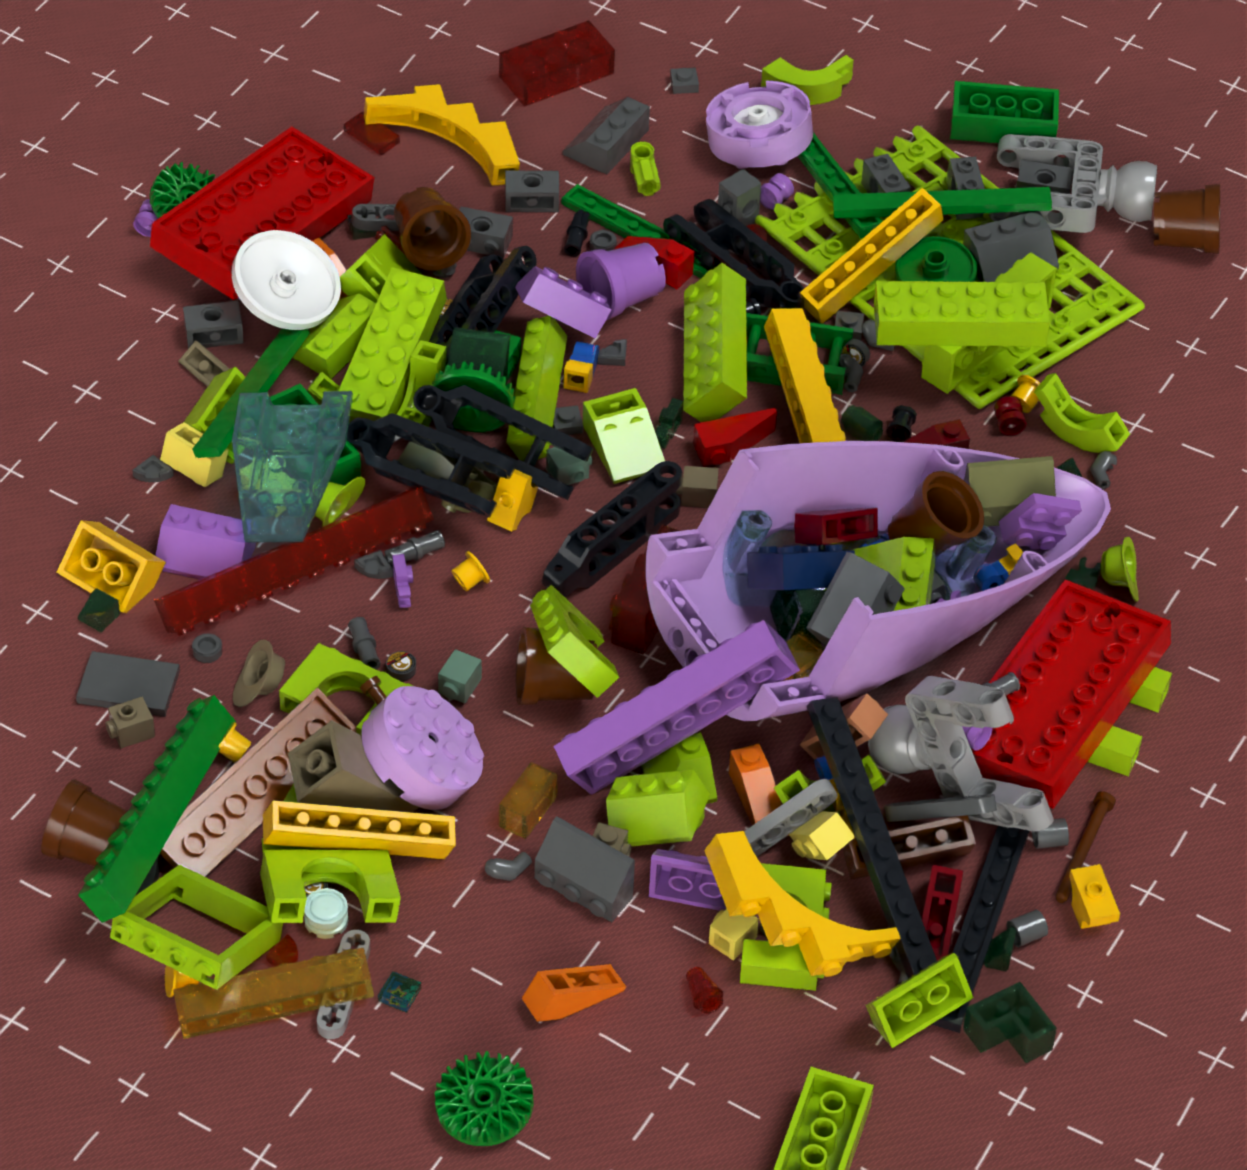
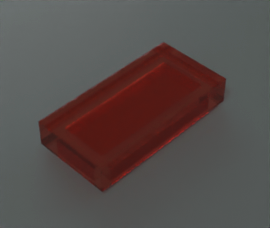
[344,111,400,155]

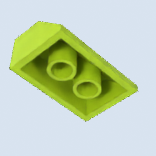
[292,293,376,379]
[184,366,266,464]
[606,769,710,846]
[865,953,974,1048]

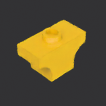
[487,469,538,532]
[1069,864,1120,929]

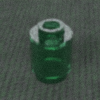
[841,405,883,441]

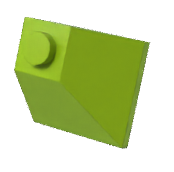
[641,732,717,804]

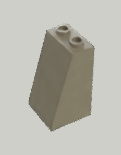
[288,720,419,813]

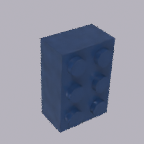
[747,544,855,590]

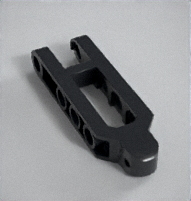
[663,199,804,310]
[429,246,537,369]
[413,385,593,501]
[345,413,517,518]
[542,461,682,597]

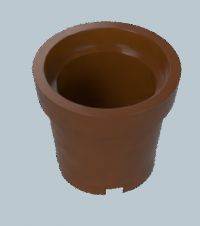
[1154,184,1220,254]
[394,187,471,271]
[888,471,984,556]
[516,627,597,705]
[41,779,128,866]

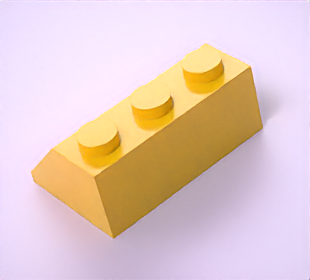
[56,520,166,613]

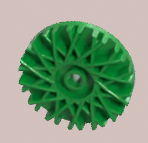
[149,162,215,219]
[895,237,977,282]
[432,361,516,432]
[435,1051,534,1146]

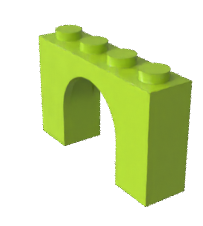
[530,585,620,698]
[279,643,413,736]
[1087,667,1172,777]
[260,850,401,923]
[740,863,831,991]

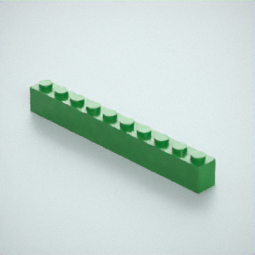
[78,695,236,923]

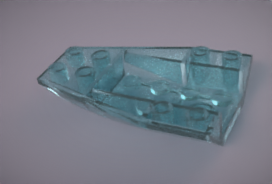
[232,391,353,542]

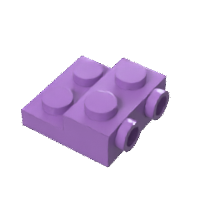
[999,493,1082,550]

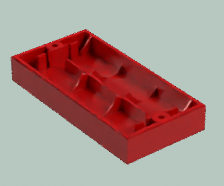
[150,126,375,300]
[971,579,1171,809]

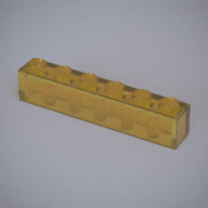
[173,947,374,1039]

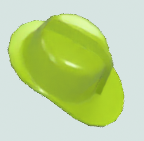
[306,476,365,531]
[1101,537,1139,602]

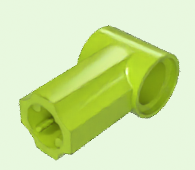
[630,141,661,196]

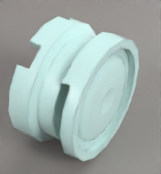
[304,888,349,939]

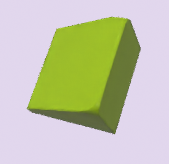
[306,372,340,409]

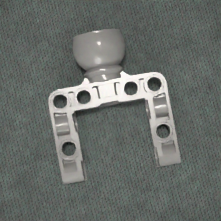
[989,134,1157,233]
[868,676,1054,831]

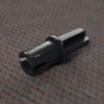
[564,209,590,257]

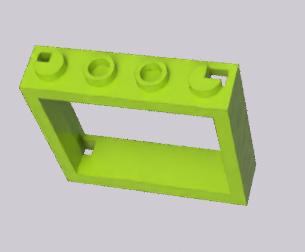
[110,865,283,990]

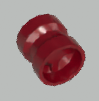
[994,396,1027,436]

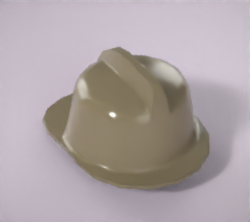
[232,639,285,707]

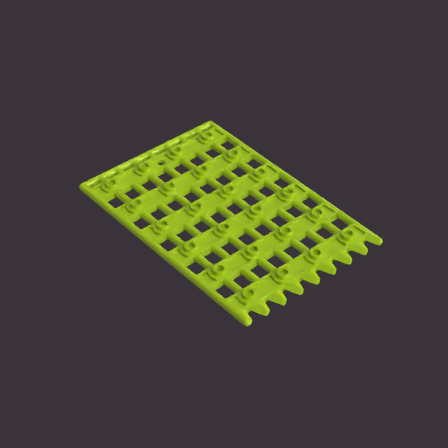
[755,126,1145,409]

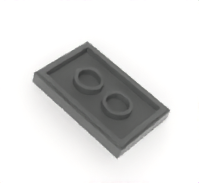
[76,651,180,717]

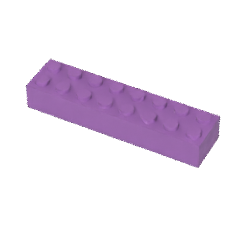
[554,620,800,795]

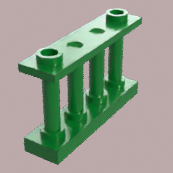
[746,313,853,395]

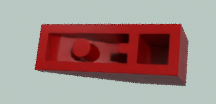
[613,236,694,289]
[693,408,777,467]

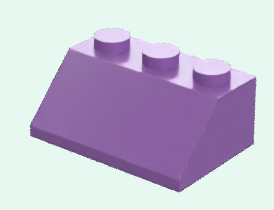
[515,266,611,338]
[155,504,256,588]
[649,849,727,911]

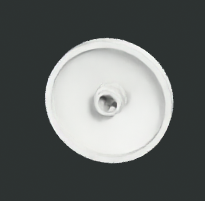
[231,230,341,330]

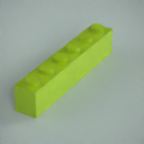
[506,315,567,462]

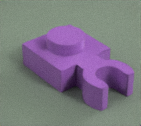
[392,554,413,608]

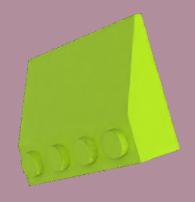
[853,537,936,611]

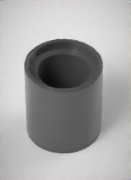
[1032,818,1069,849]
[1006,909,1048,947]

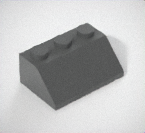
[562,97,650,174]
[963,211,1059,282]
[807,552,905,647]
[534,816,635,922]

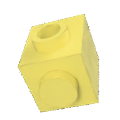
[709,909,759,961]

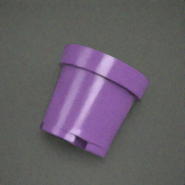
[576,242,666,320]

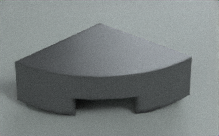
[598,339,627,366]
[132,455,174,482]
[354,550,393,579]

